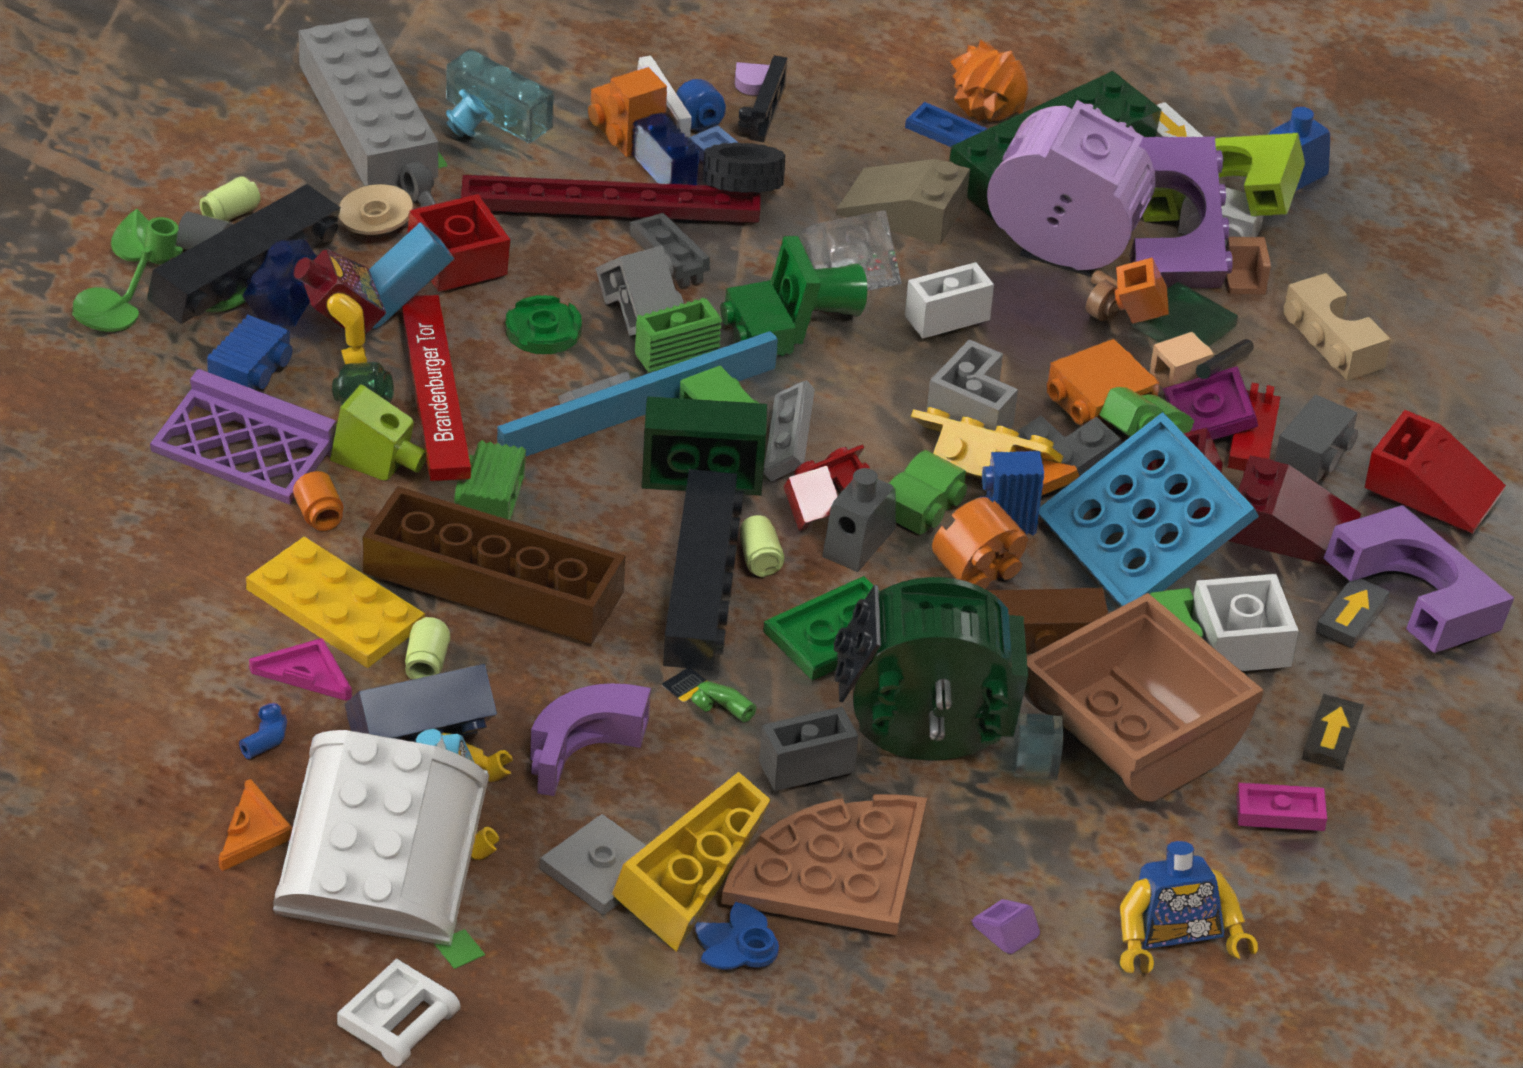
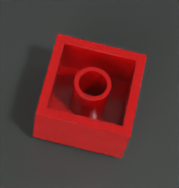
[407,194,511,292]

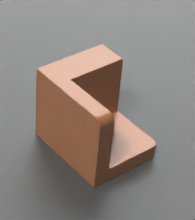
[1225,237,1271,295]

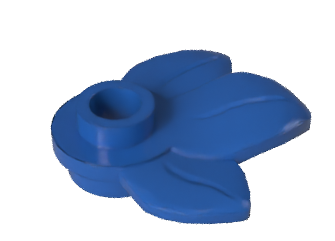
[695,902,779,970]

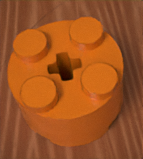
[932,497,1028,589]

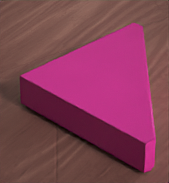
[249,638,352,701]

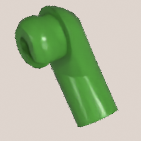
[691,681,757,722]

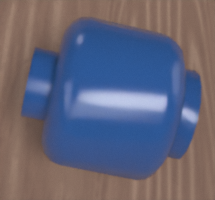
[676,79,726,132]

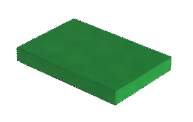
[763,576,880,681]

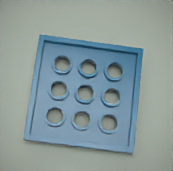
[1039,412,1259,607]

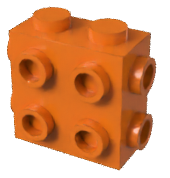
[1047,339,1160,430]

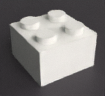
[1191,574,1298,671]

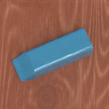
[369,222,454,329]

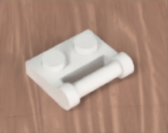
[337,959,461,1066]

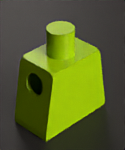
[330,384,426,481]

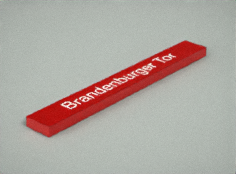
[400,295,471,481]

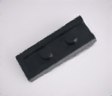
[738,55,788,142]

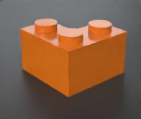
[588,67,667,157]

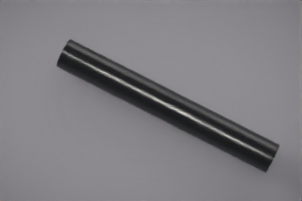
[1196,339,1254,379]

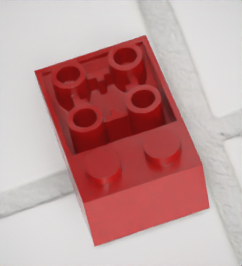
[1364,410,1506,533]

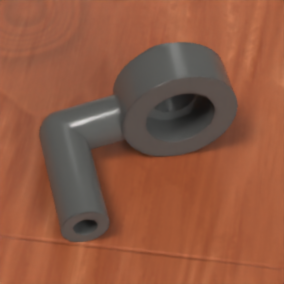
[400,161,437,228]

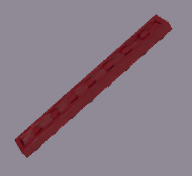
[461,175,760,223]

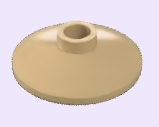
[338,184,413,235]

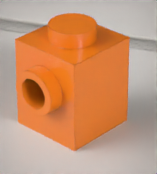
[1115,257,1169,324]

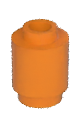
[293,471,344,531]

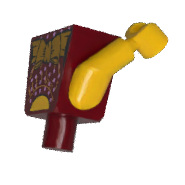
[294,249,386,372]

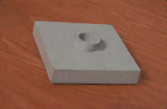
[540,814,646,915]

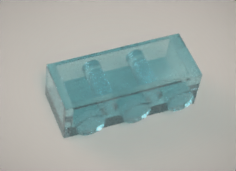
[446,49,554,144]

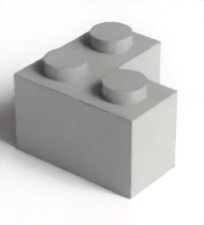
[595,245,684,336]
[927,339,1018,431]

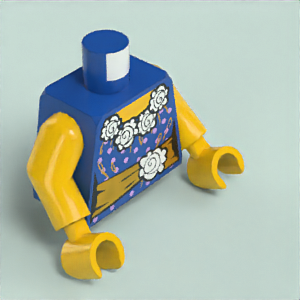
[1120,841,1258,973]

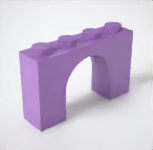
[1129,136,1232,288]
[1324,505,1514,653]

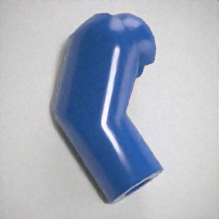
[239,703,287,759]

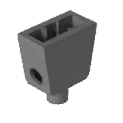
[822,468,896,572]

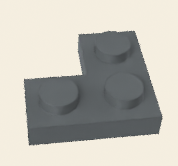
[1017,416,1121,491]

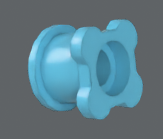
[445,88,495,137]

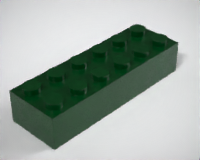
[949,71,1162,220]

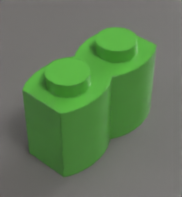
[1099,387,1194,437]
[889,450,967,535]

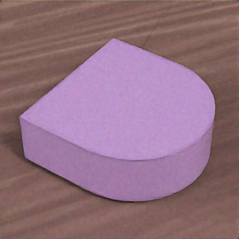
[735,62,770,96]

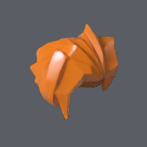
[950,39,1028,122]

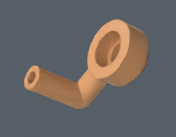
[1086,270,1120,321]

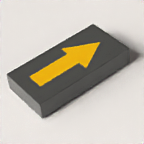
[1316,579,1390,648]

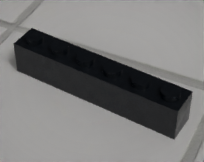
[147,184,341,324]
[663,469,744,671]

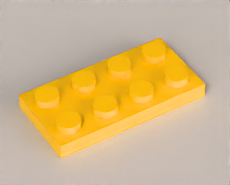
[246,537,425,668]

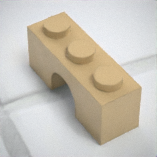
[1283,273,1391,381]

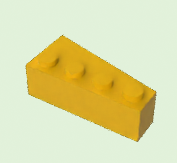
[612,772,771,952]

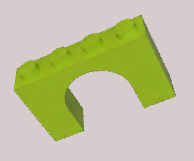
[1143,133,1305,222]

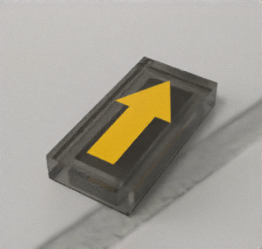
[1302,694,1364,771]

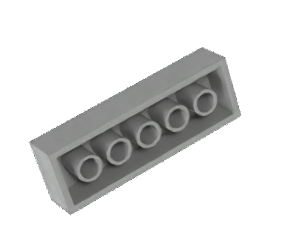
[299,18,438,186]

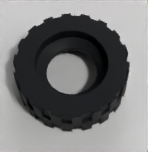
[703,143,785,193]

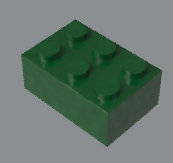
[641,396,767,496]

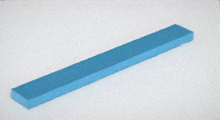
[497,331,778,457]

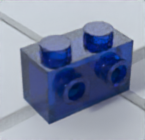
[242,239,317,328]

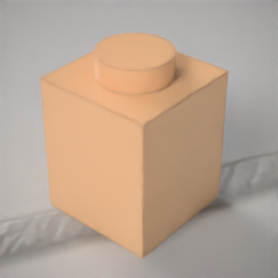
[1150,332,1214,388]

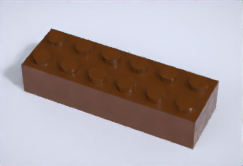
[362,486,626,644]

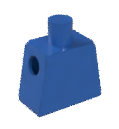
[1268,107,1331,191]

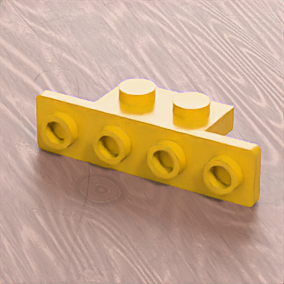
[911,407,1064,479]

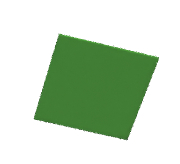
[434,929,485,969]

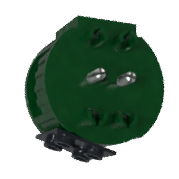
[834,577,1028,761]

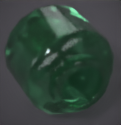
[332,361,394,405]

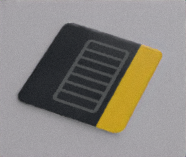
[662,667,707,702]

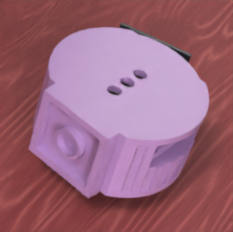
[987,100,1155,277]

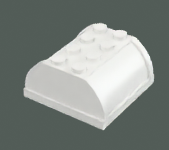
[273,730,489,946]

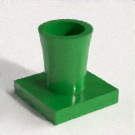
[771,236,868,344]

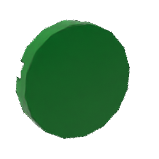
[506,295,582,354]

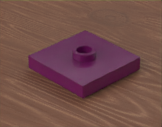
[1163,366,1258,440]

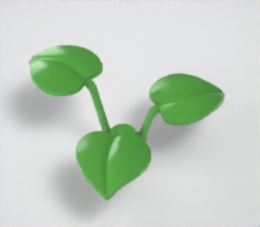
[72,209,252,332]

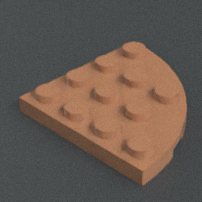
[721,794,927,936]

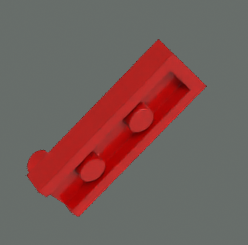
[1227,382,1281,471]

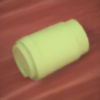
[199,176,261,221]
[740,515,784,577]
[405,617,450,679]

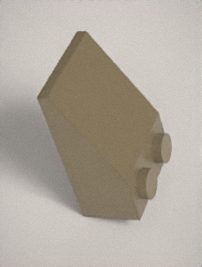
[836,159,970,245]

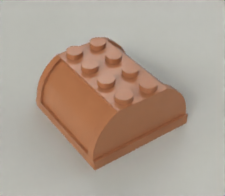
[1024,593,1263,802]

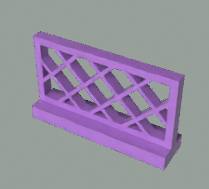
[150,369,337,505]

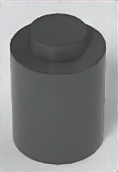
[177,211,233,250]

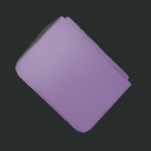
[972,899,1040,954]

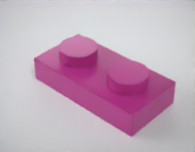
[1236,782,1327,831]

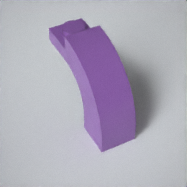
[530,683,651,796]

